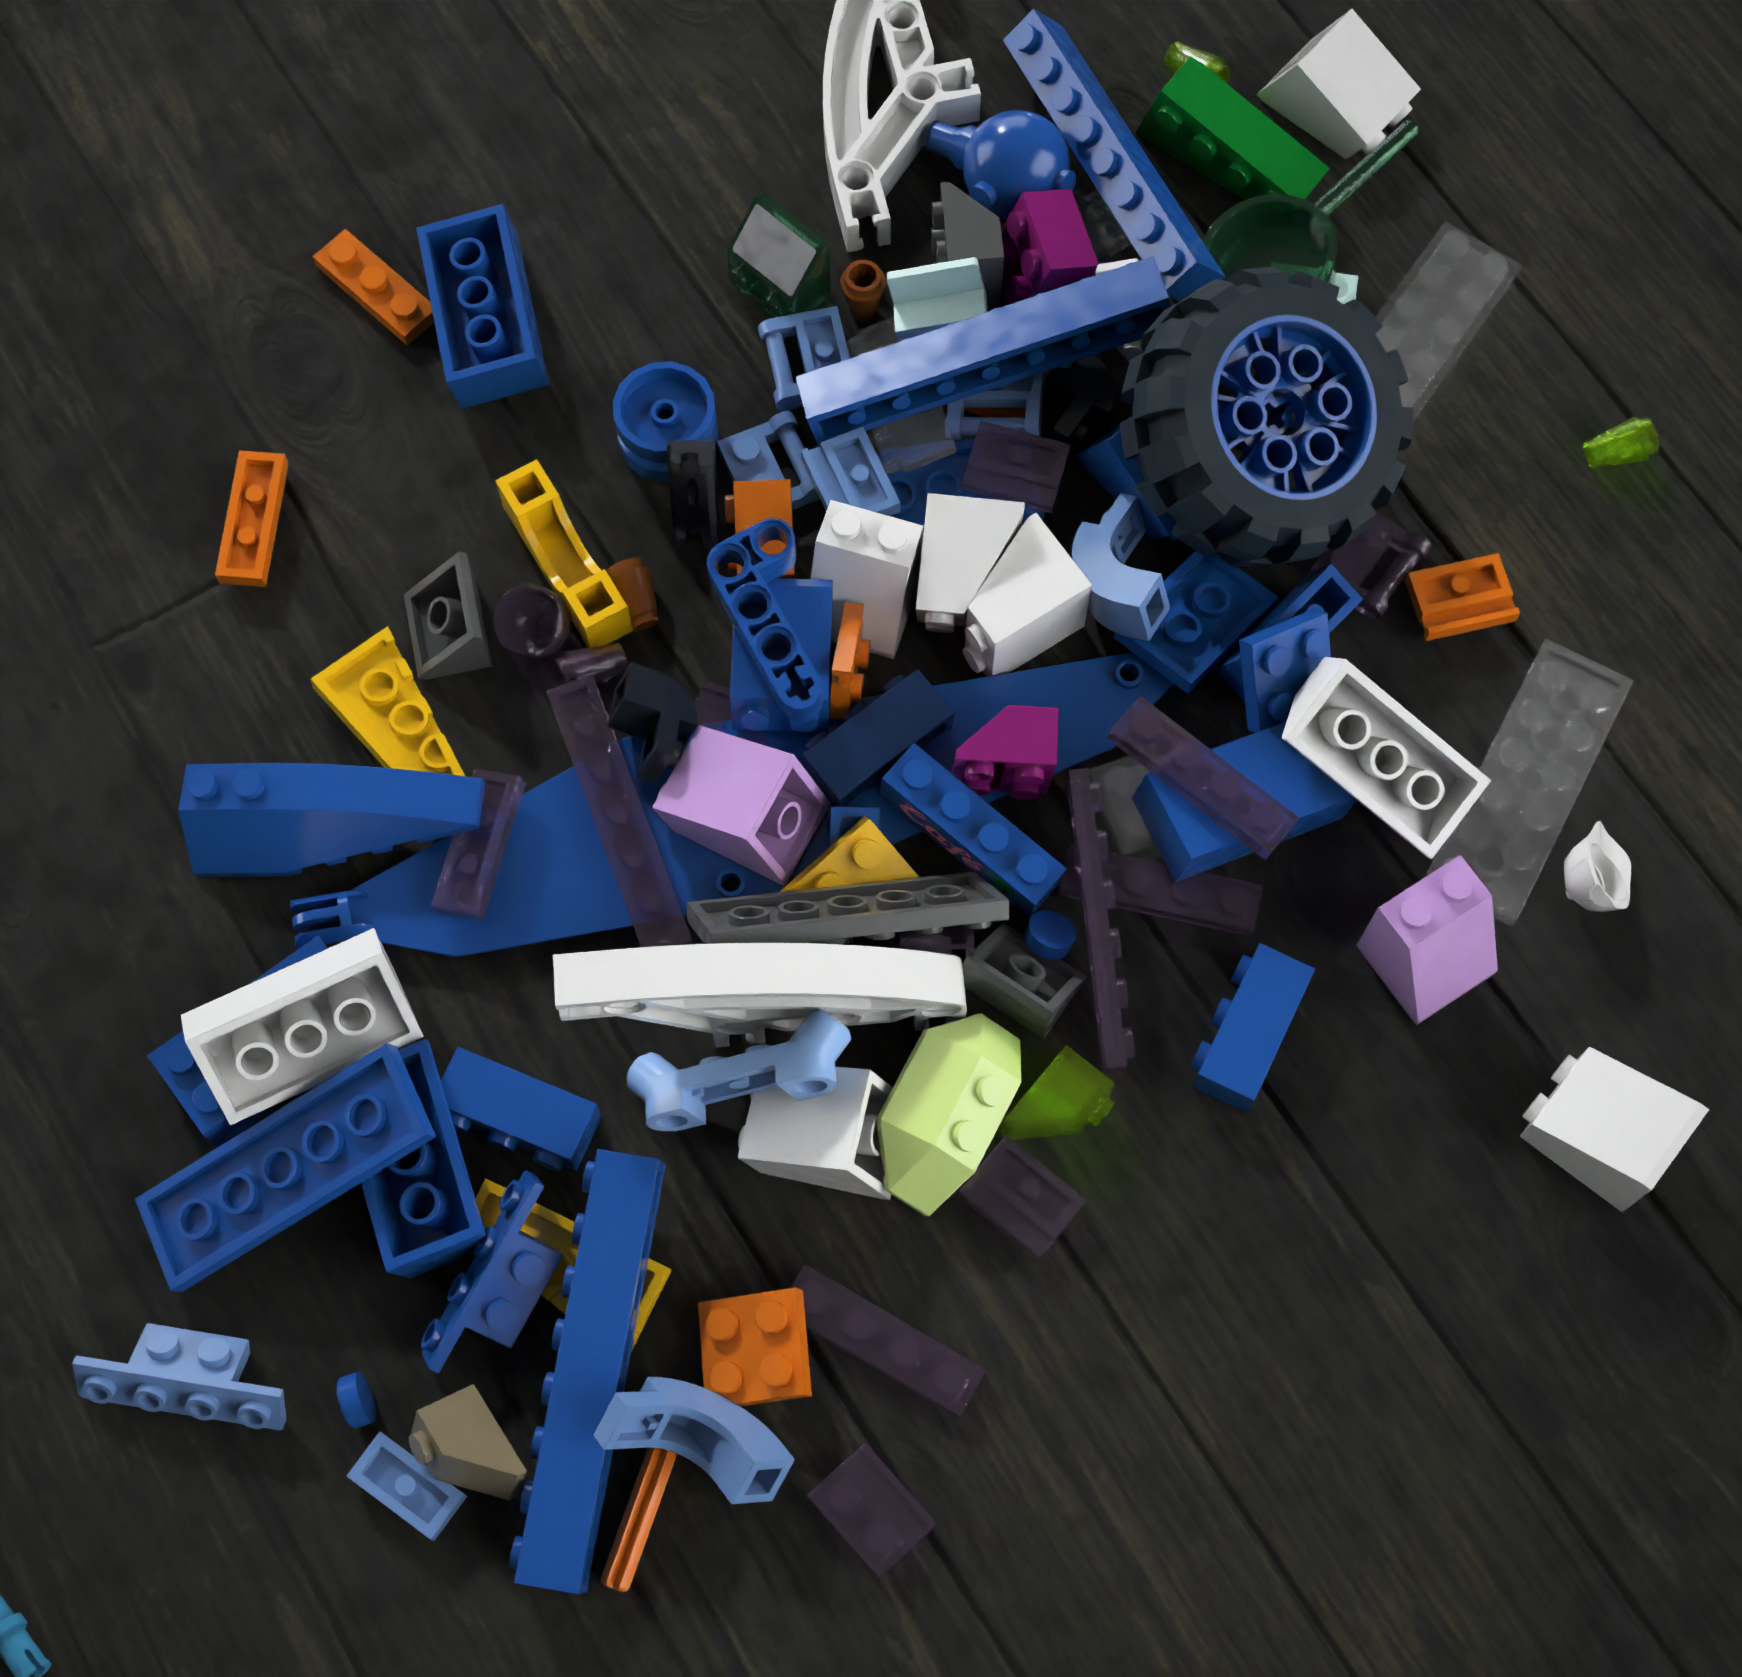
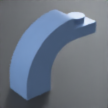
[1072,493,1170,642]
[594,1377,795,1504]

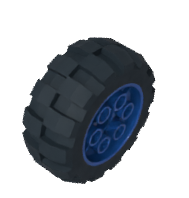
[1120,267,1413,569]

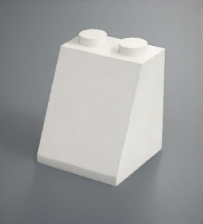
[1257,9,1421,159]
[916,493,1025,633]
[810,500,923,659]
[963,513,1092,677]
[1520,1047,1709,1212]
[738,1067,893,1200]

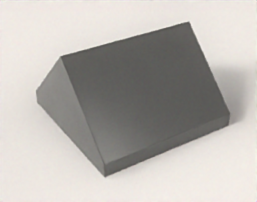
[404,552,492,680]
[963,923,1086,1040]

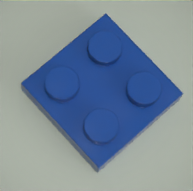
[1239,608,1331,733]

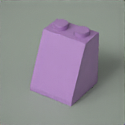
[652,725,831,886]
[1356,855,1498,1025]

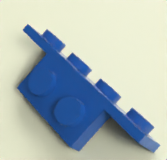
[421,1170,563,1374]

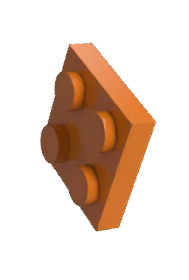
[698,1287,812,1407]

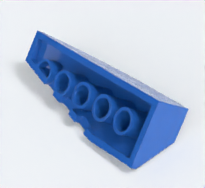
[178,763,485,877]

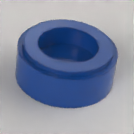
[1024,910,1076,960]
[337,1371,376,1429]

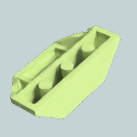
[876,1013,1021,1216]

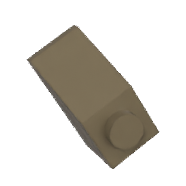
[409,1384,527,1500]

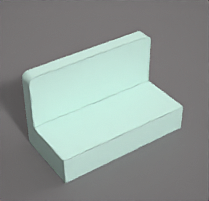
[887,257,988,342]

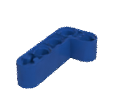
[707,518,824,722]

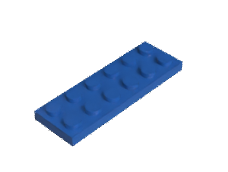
[135,1043,436,1292]

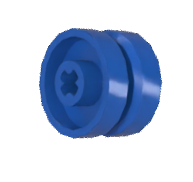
[613,361,719,483]

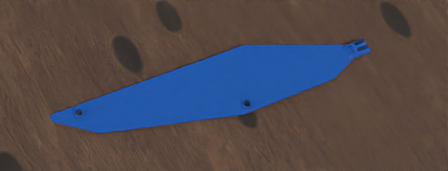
[290,652,1174,957]

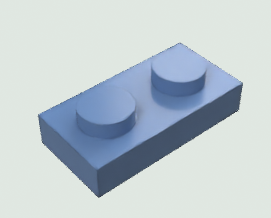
[347,1432,467,1541]

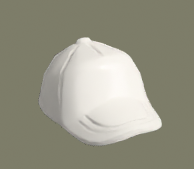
[1564,821,1631,912]

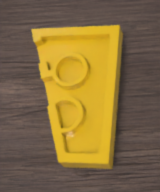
[780,816,919,943]

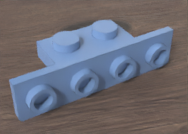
[72,1323,286,1430]

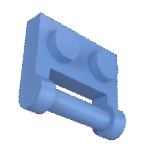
[758,306,850,411]
[946,371,1045,441]
[717,411,820,510]

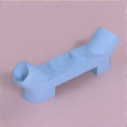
[627,1009,851,1131]

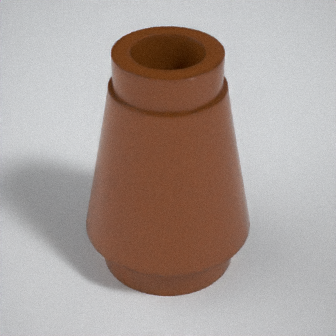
[840,260,886,322]
[606,558,660,632]

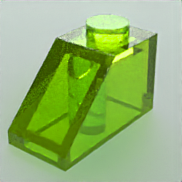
[1000,1045,1115,1140]

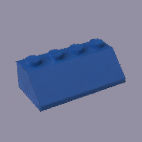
[361,1039,486,1278]

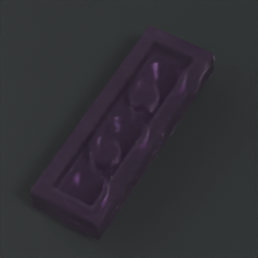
[431,768,526,921]

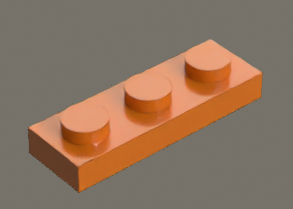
[312,229,434,346]
[215,450,289,587]

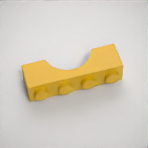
[495,459,633,653]

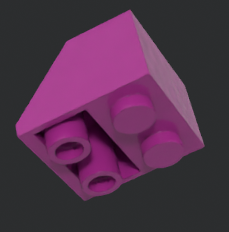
[1001,189,1099,304]
[952,705,1059,800]

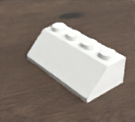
[1282,657,1491,859]
[181,928,424,1125]

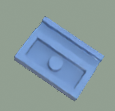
[801,426,901,516]

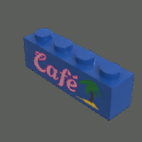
[879,743,1067,919]

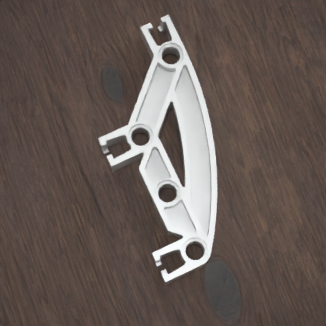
[823,0,981,252]
[553,943,967,1048]

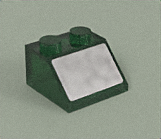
[727,191,831,318]

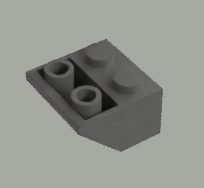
[931,182,1004,308]

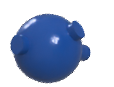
[924,110,1076,220]

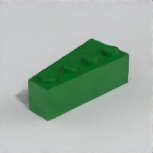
[1135,55,1330,224]

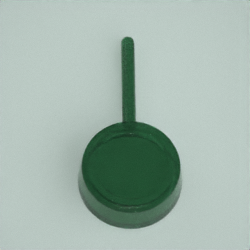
[1203,120,1419,285]

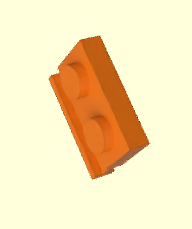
[1405,553,1520,642]
[829,602,871,721]

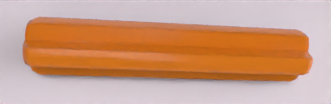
[601,1448,677,1592]

